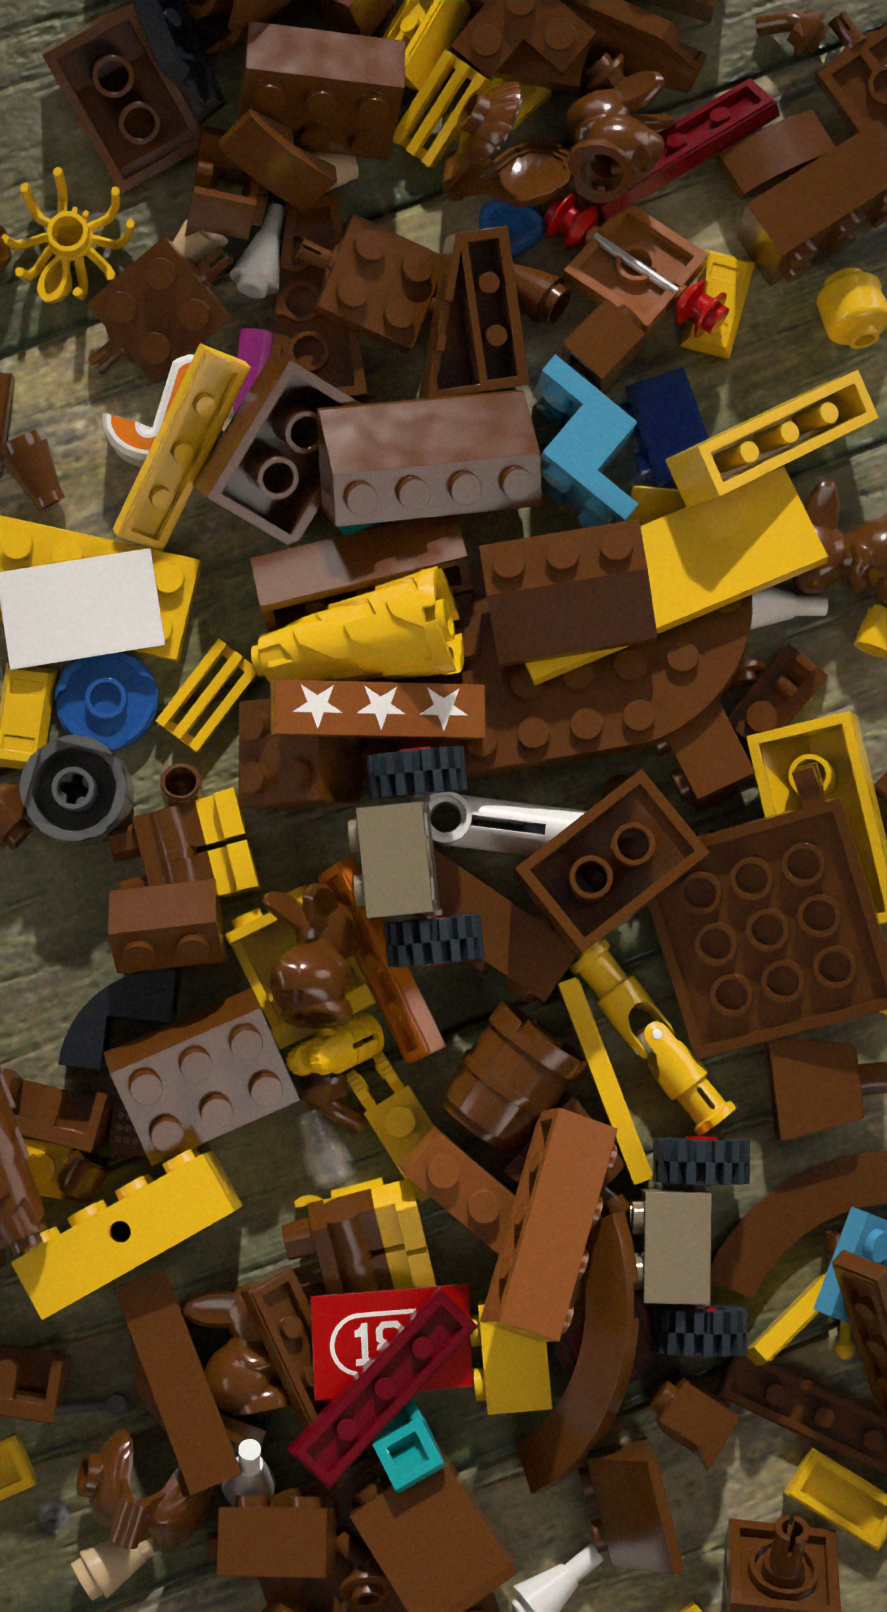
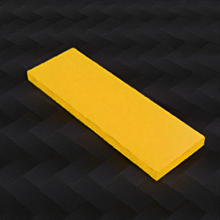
[524,466,828,686]

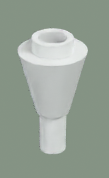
[230,204,286,299]
[751,587,828,630]
[222,1439,276,1506]
[511,1543,604,1612]

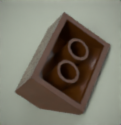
[479,519,658,667]

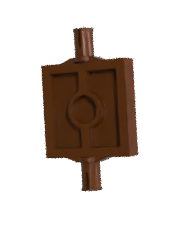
[814,11,887,135]
[295,214,443,354]
[86,236,234,384]

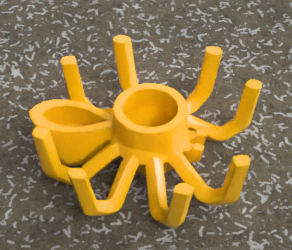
[2,167,135,304]

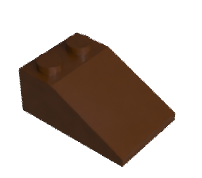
[40,0,203,194]
[512,769,710,960]
[578,1436,685,1575]

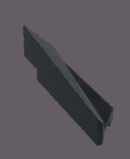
[129,0,227,124]

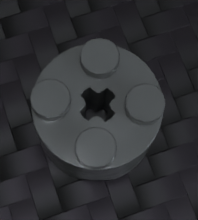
[19,735,134,846]

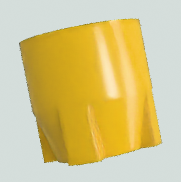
[854,604,887,659]

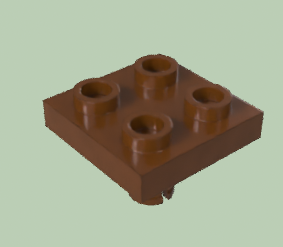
[726,1515,841,1612]

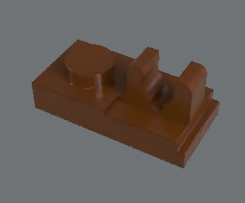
[728,643,828,745]

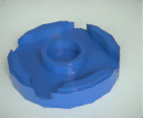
[55,651,159,751]

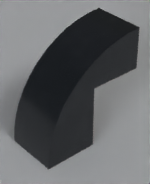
[58,969,182,1069]

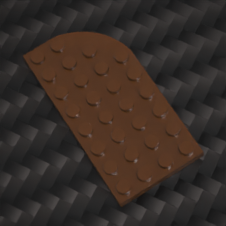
[359,568,753,796]

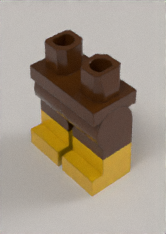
[107,787,261,899]
[282,1178,436,1302]

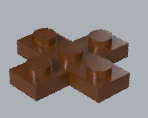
[451,0,597,82]

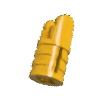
[285,1012,384,1076]

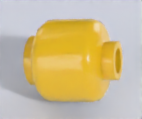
[816,267,887,349]

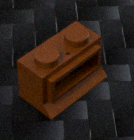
[185,126,267,240]
[3,1068,114,1153]
[0,1344,72,1424]
[646,1369,741,1471]

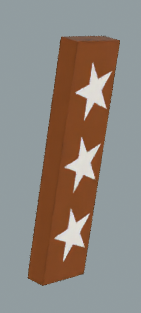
[271,679,485,740]

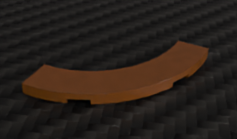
[710,1150,887,1299]
[515,1212,639,1494]

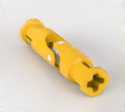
[569,939,736,1136]

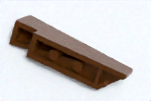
[466,0,707,93]

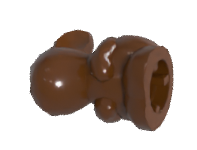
[564,71,677,203]
[792,481,887,608]
[262,883,363,1029]
[183,1281,292,1417]

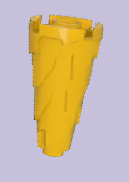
[251,566,464,683]

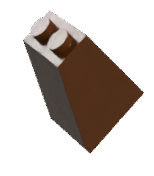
[350,1445,518,1612]

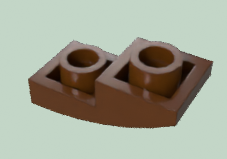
[219,108,337,212]
[715,109,835,200]

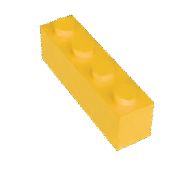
[665,370,879,508]

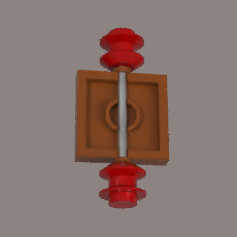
[544,192,729,338]

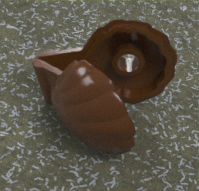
[442,81,573,208]
[77,1428,215,1550]

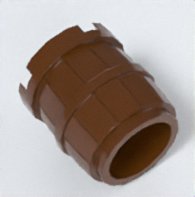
[442,1001,588,1153]

